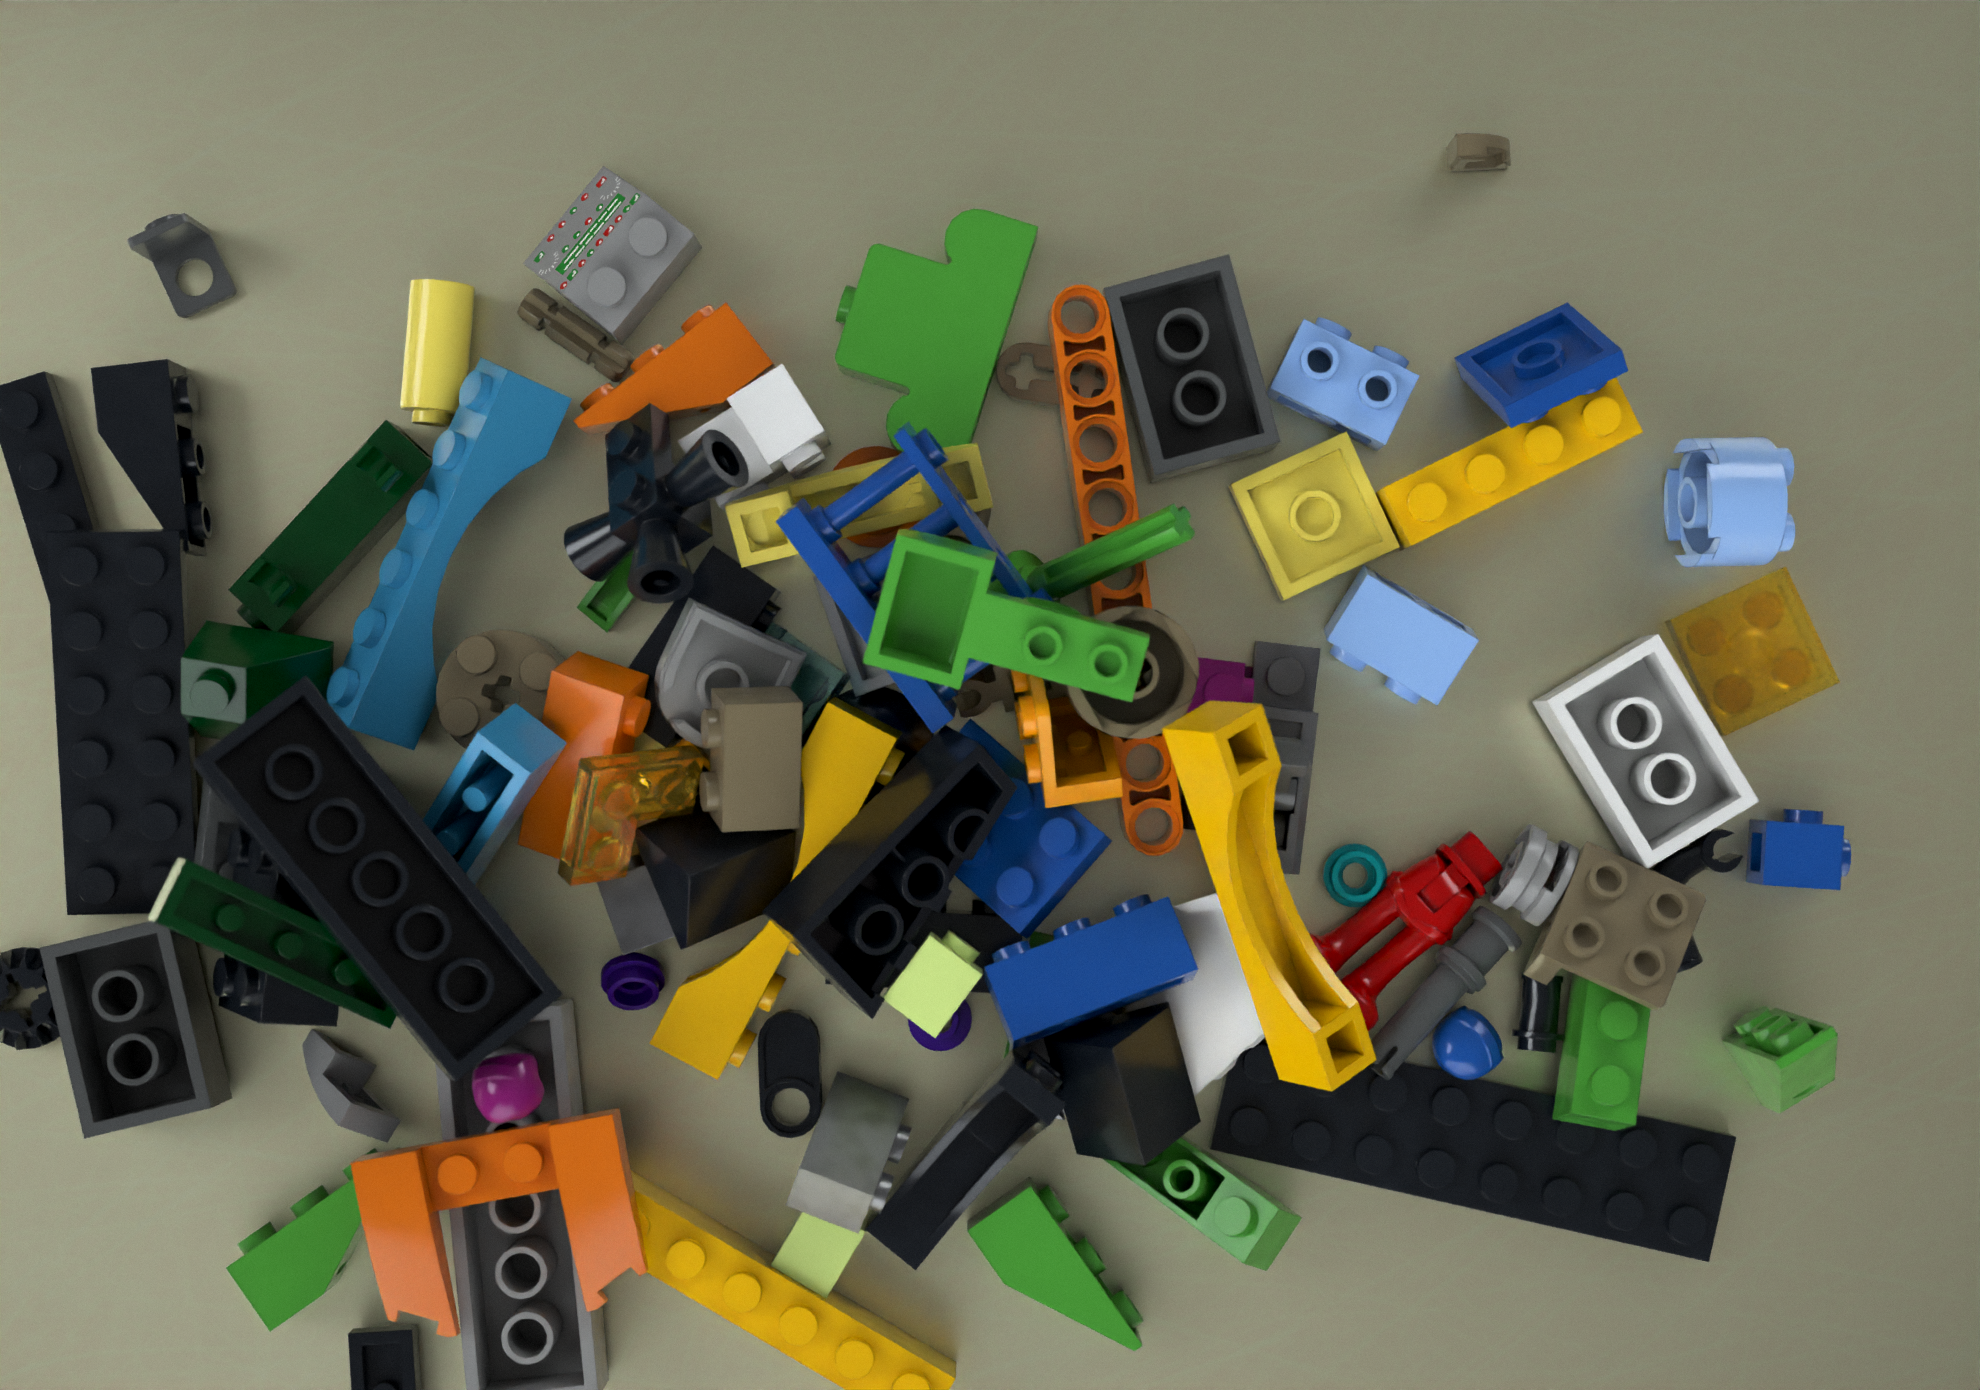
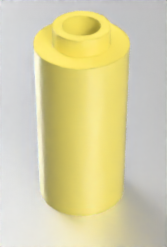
[400,279,475,427]

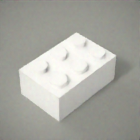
[1532,634,1759,868]

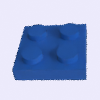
[1454,302,1628,428]

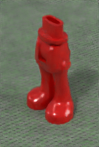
[1308,831,1503,1032]

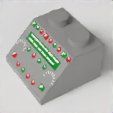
[523,166,702,345]

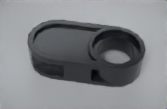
[758,1009,823,1138]

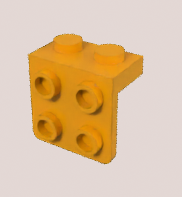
[1011,670,1123,808]

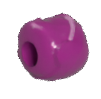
[472,1053,545,1123]

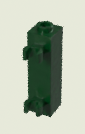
[229,420,433,635]

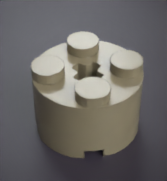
[1063,606,1199,739]
[436,630,564,749]

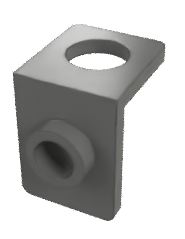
[127,213,237,318]

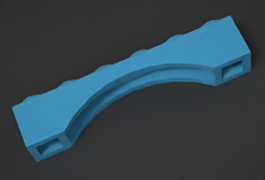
[327,357,572,750]

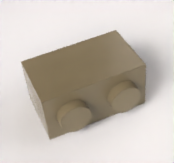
[699,686,803,832]

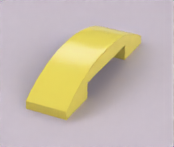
[725,443,993,568]

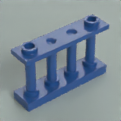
[776,421,1054,733]

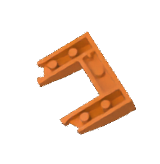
[350,1108,649,1337]

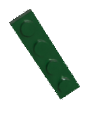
[147,857,396,1029]

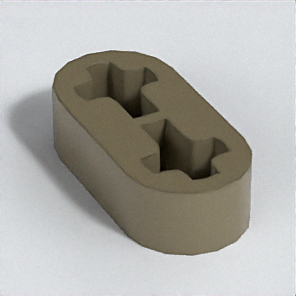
[996,343,1104,408]

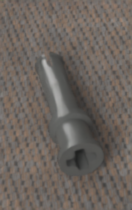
[1370,906,1522,1081]

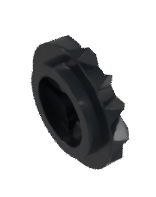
[0,947,60,1050]

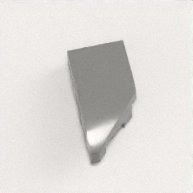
[302,1029,401,1143]

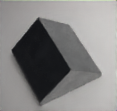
[631,802,796,950]
[1044,1001,1201,1166]

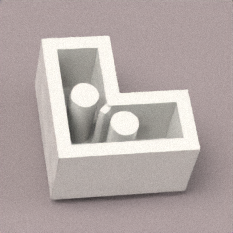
[678,364,831,511]

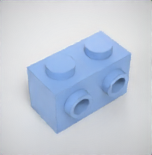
[1266,317,1420,451]
[1324,565,1479,706]

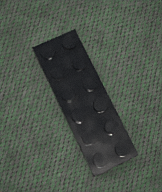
[46,529,199,915]

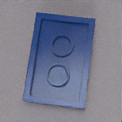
[955,718,1112,939]

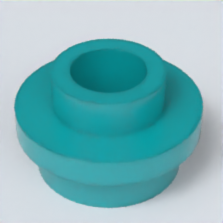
[1322,844,1387,908]

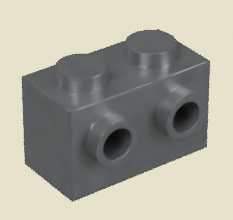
[786,1071,912,1234]

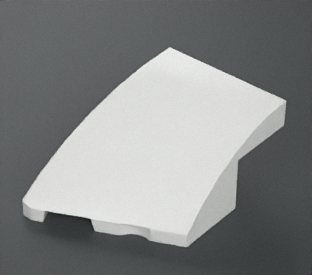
[1125,893,1265,1097]

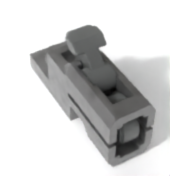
[1251,641,1321,874]

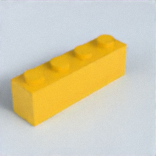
[1375,377,1643,551]

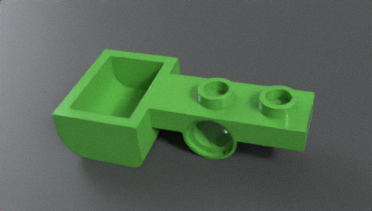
[863,529,1150,703]

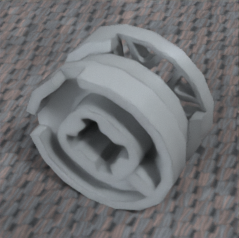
[1489,824,1579,927]

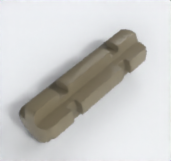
[517,288,634,382]

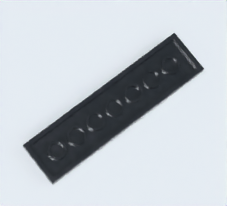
[1208,1038,1736,1262]

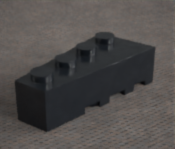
[762,725,1017,1019]

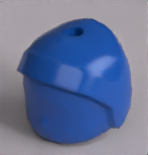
[1432,1006,1504,1080]

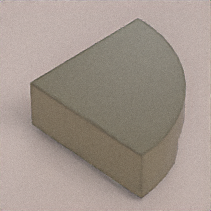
[1446,133,1511,172]

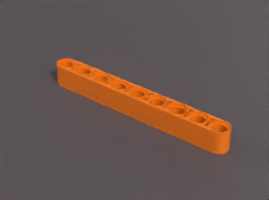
[1048,285,1183,856]

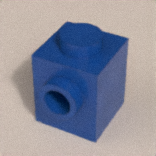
[1746,809,1851,890]

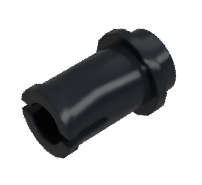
[1512,972,1564,1053]

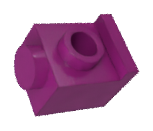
[1185,657,1254,715]

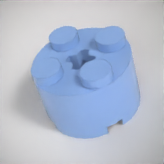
[1663,437,1795,567]

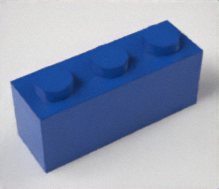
[984,894,1198,1050]

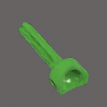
[988,503,1195,603]

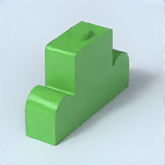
[835,209,1038,454]

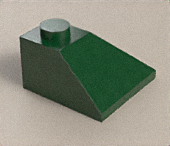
[181,620,334,740]

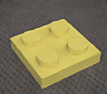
[1228,431,1400,601]

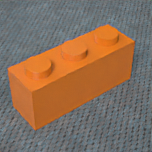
[517,651,651,870]

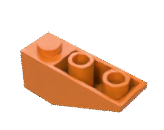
[573,303,776,435]

